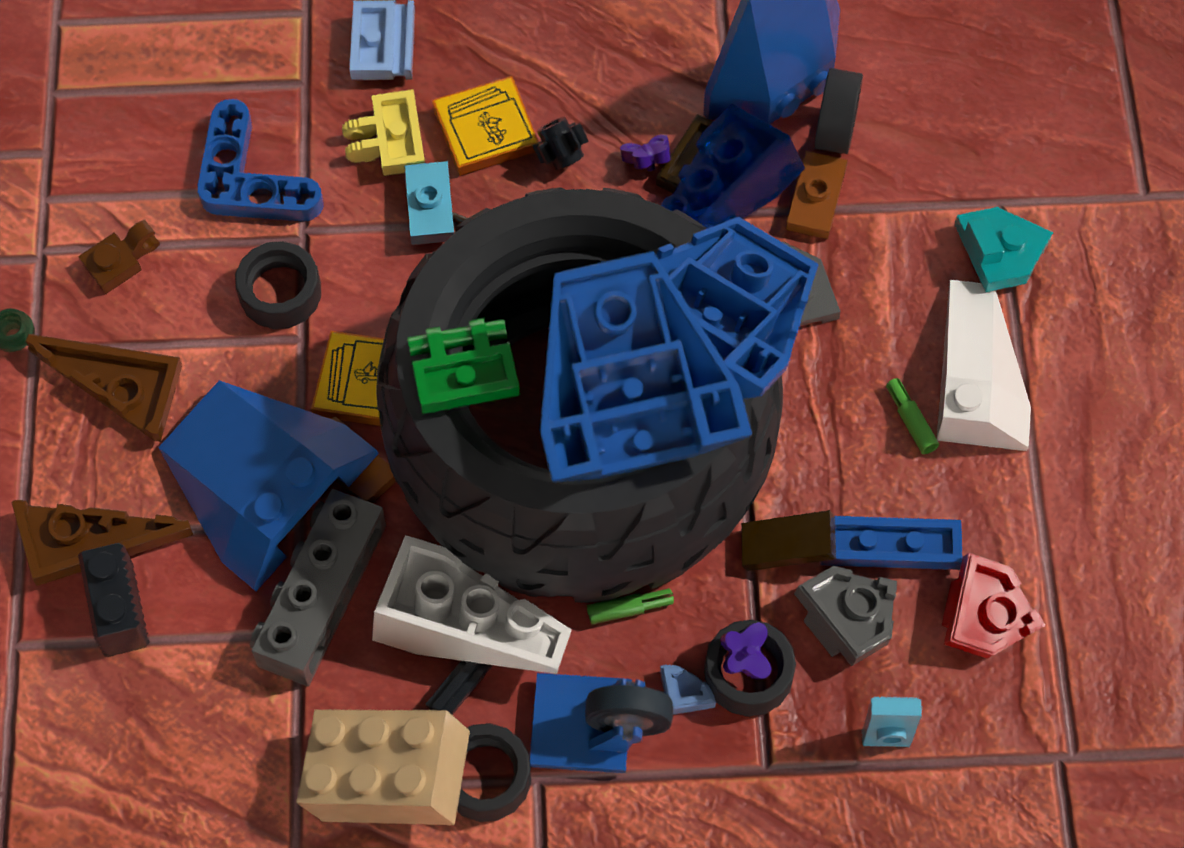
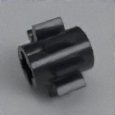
[532,117,589,170]

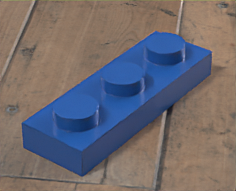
[821,516,962,570]

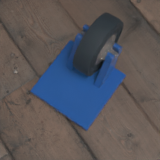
[530,673,673,773]

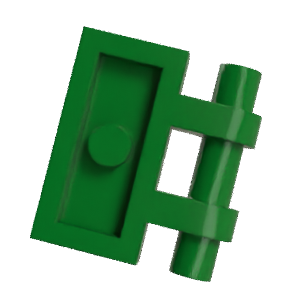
[407,318,520,414]

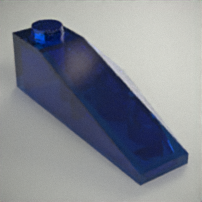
[661,104,805,229]

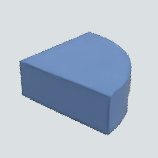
[660,665,716,715]

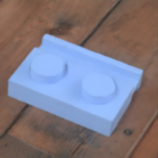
[350,1,415,80]

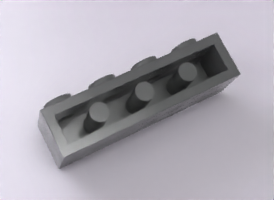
[250,489,387,687]

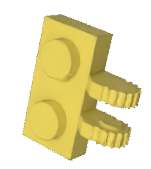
[342,90,425,176]

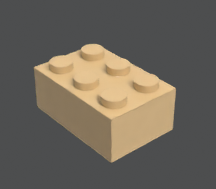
[297,710,470,825]

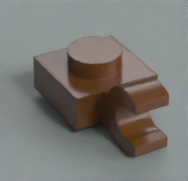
[78,219,160,294]

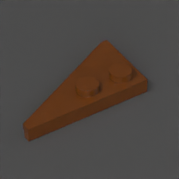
[26,334,182,442]
[11,500,193,586]

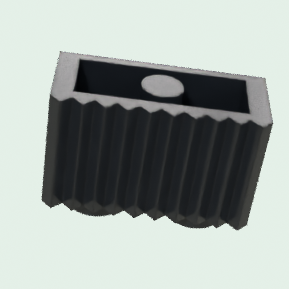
[78,542,150,657]

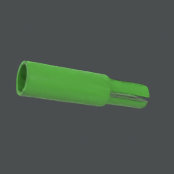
[886,378,940,455]
[587,588,674,625]

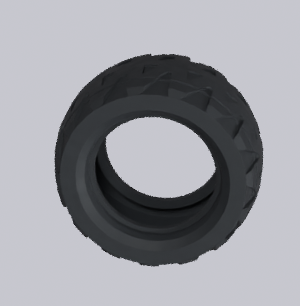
[376,187,783,603]

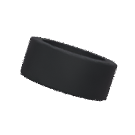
[815,68,863,154]
[235,241,322,329]
[704,620,796,716]
[457,723,531,822]

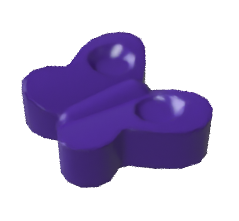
[620,135,671,171]
[720,622,771,680]

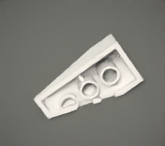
[937,280,1031,451]
[372,535,571,674]

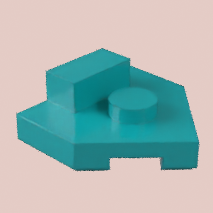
[954,207,1053,292]

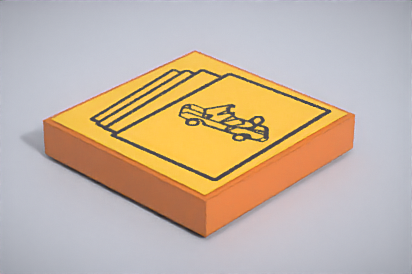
[432,76,539,176]
[311,331,384,426]

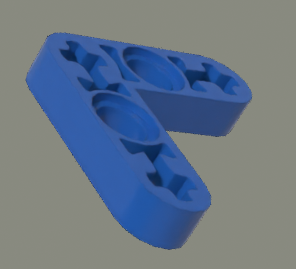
[198,99,324,222]

